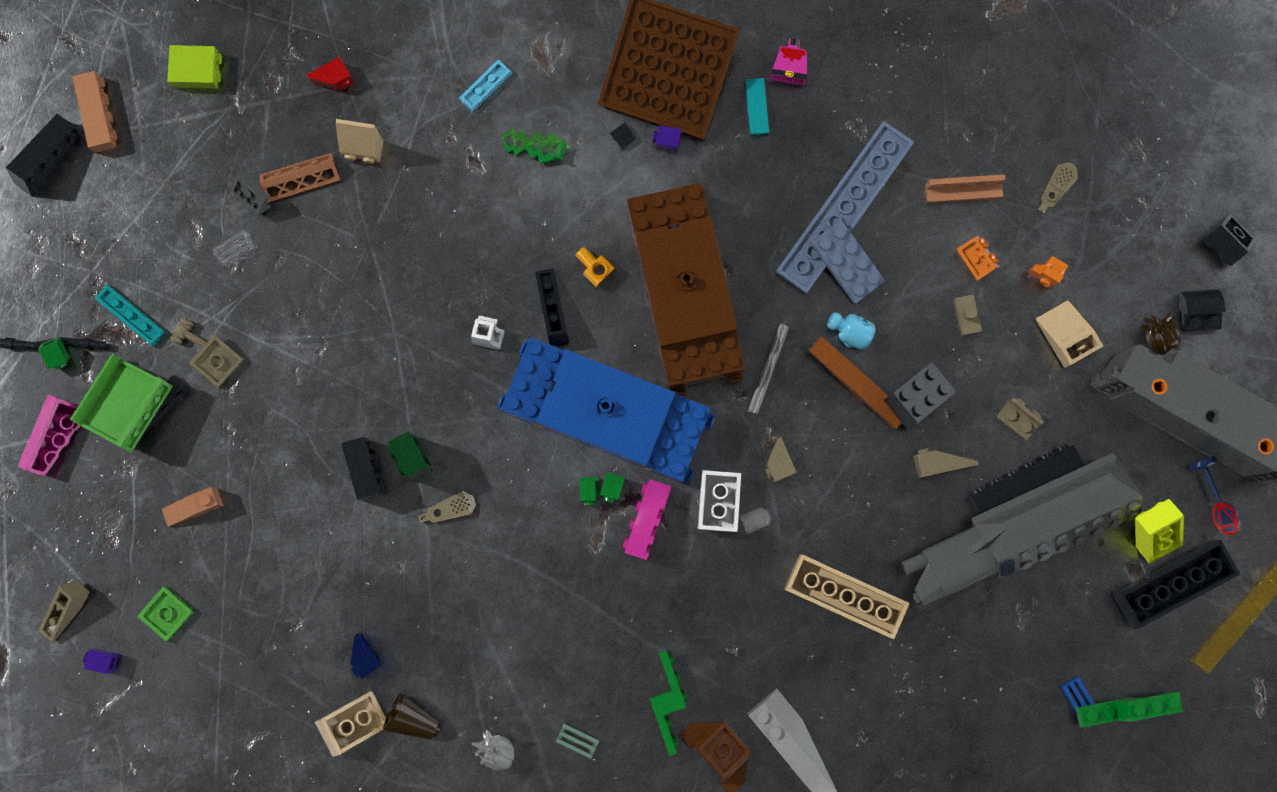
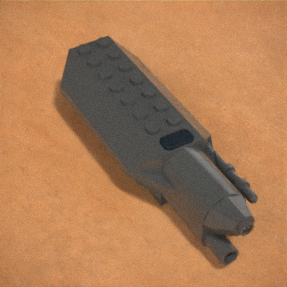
[901,453,1143,606]

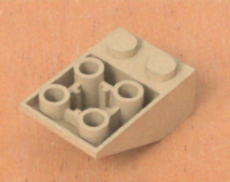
[1035,300,1103,368]

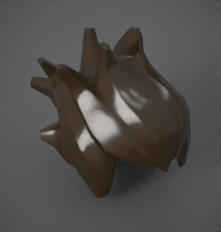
[1141,312,1181,355]

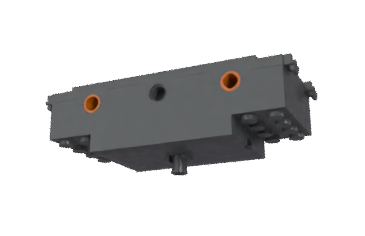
[1089,345,1277,486]

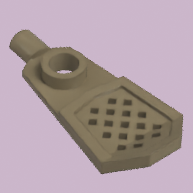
[1038,162,1078,214]
[418,491,476,523]

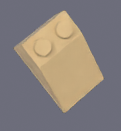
[336,119,384,164]
[315,691,386,757]

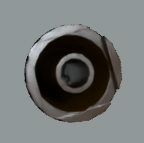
[383,693,440,739]

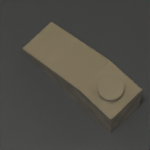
[913,448,979,478]
[38,580,89,642]

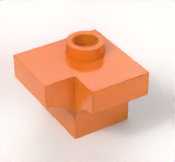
[1028,256,1068,288]

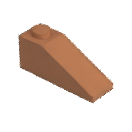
[162,487,223,527]

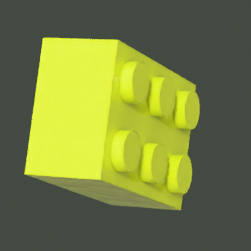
[1135,499,1184,564]

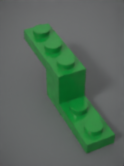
[649,650,688,756]
[1076,691,1183,727]

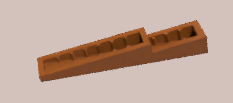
[808,336,902,429]

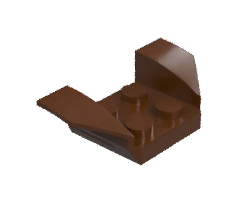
[679,722,751,792]

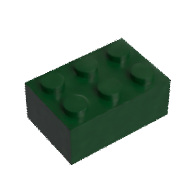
[387,431,434,481]

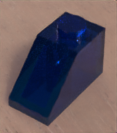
[350,633,384,679]

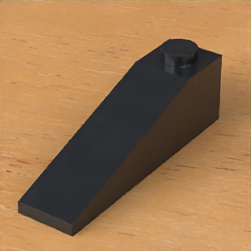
[535,268,569,347]

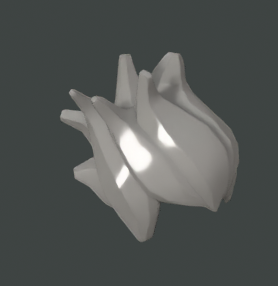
[471,730,514,771]

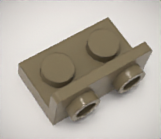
[995,398,1044,441]

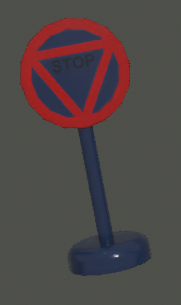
[1189,456,1241,535]

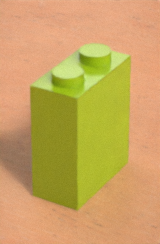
[167,45,222,89]

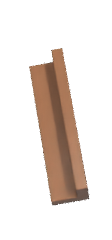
[259,153,340,202]
[925,175,1005,203]

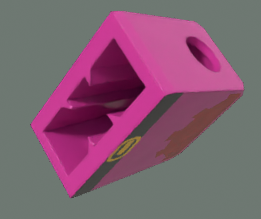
[770,38,807,85]

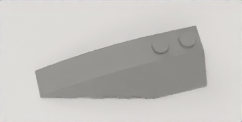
[747,688,837,792]

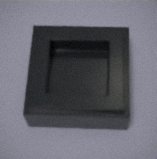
[610,122,636,150]

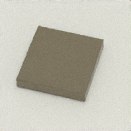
[188,334,244,388]

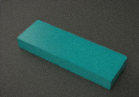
[745,78,769,136]

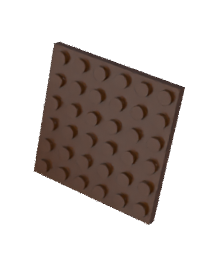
[598,0,740,139]

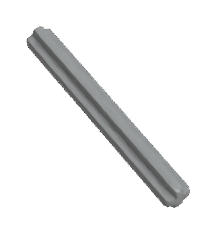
[748,324,789,414]

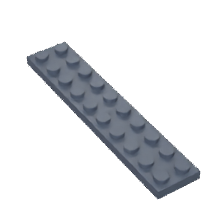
[775,121,914,294]

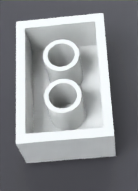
[697,470,741,532]

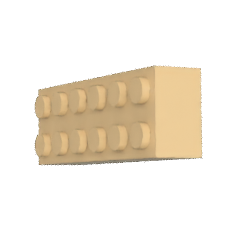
[784,554,910,639]

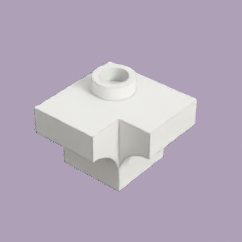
[471,316,505,350]

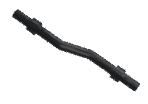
[0,337,107,350]

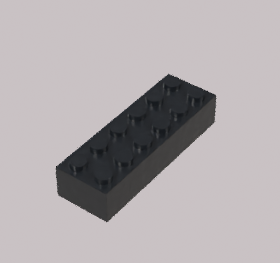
[1112,540,1241,629]

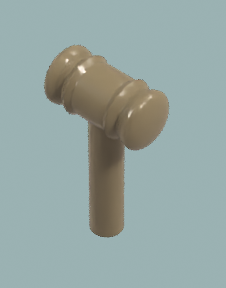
[170,318,207,347]

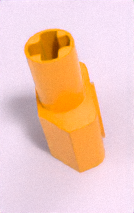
[575,247,616,287]

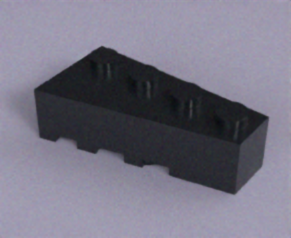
[5,114,79,197]

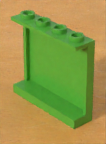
[70,354,173,453]

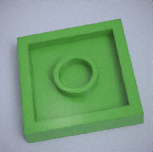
[137,586,194,642]

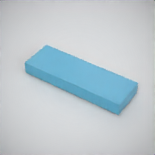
[459,59,512,112]

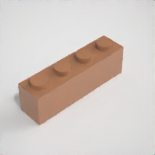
[72,71,117,153]

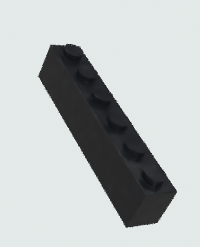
[967,444,1085,515]

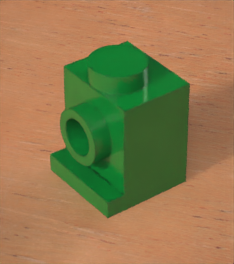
[580,477,600,505]

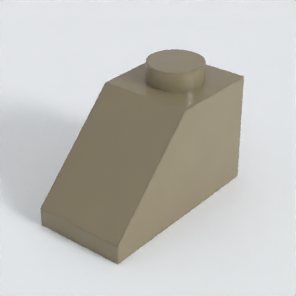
[765,437,797,483]

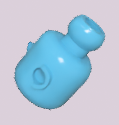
[827,312,876,350]

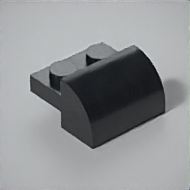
[1179,289,1225,332]

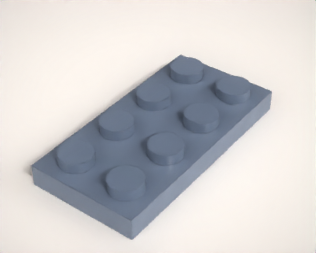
[810,220,885,304]

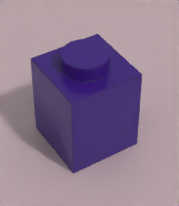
[653,126,681,152]
[83,648,118,674]

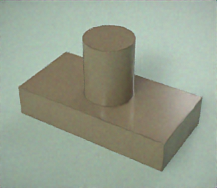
[953,294,982,336]

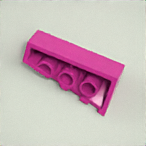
[18,394,80,476]
[622,479,672,560]

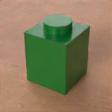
[38,337,70,370]
[600,472,625,503]

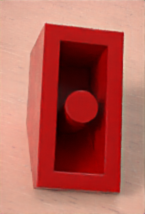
[307,56,354,90]

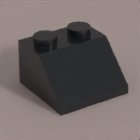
[1204,213,1257,266]

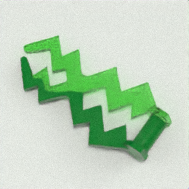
[501,127,567,164]

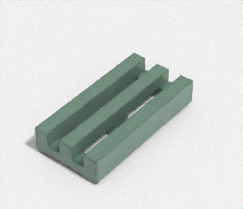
[556,723,599,759]

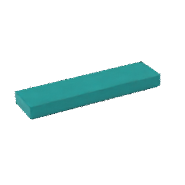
[94,284,166,347]

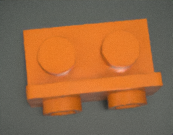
[957,236,999,281]

